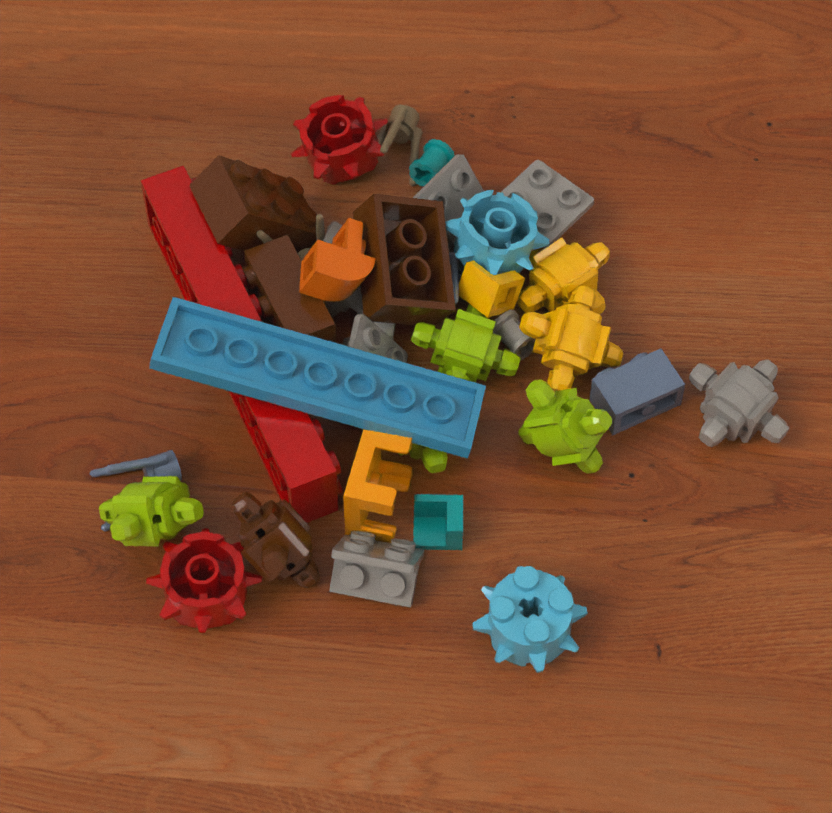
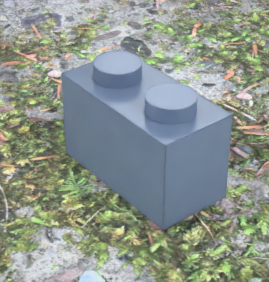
[589,348,685,435]

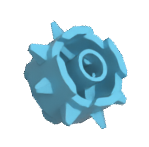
[445,190,549,275]
[472,566,588,673]

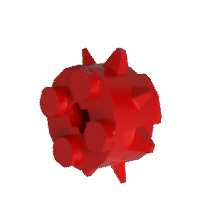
[290,95,388,185]
[146,528,262,633]

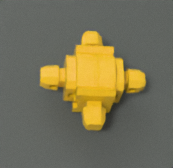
[517,237,610,314]
[519,286,624,391]

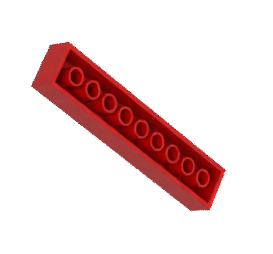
[141,165,342,523]

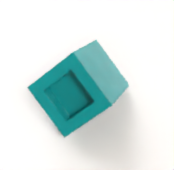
[413,494,463,550]

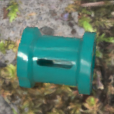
[409,139,455,186]

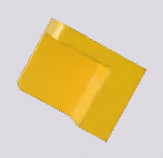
[459,261,525,318]

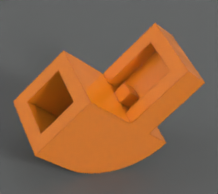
[299,218,376,302]

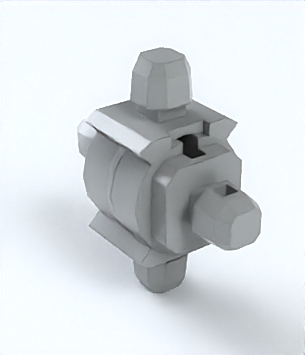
[689,359,789,447]

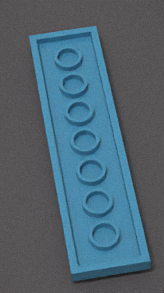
[149,297,486,459]

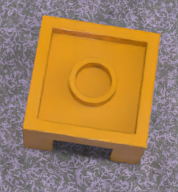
[343,429,413,543]

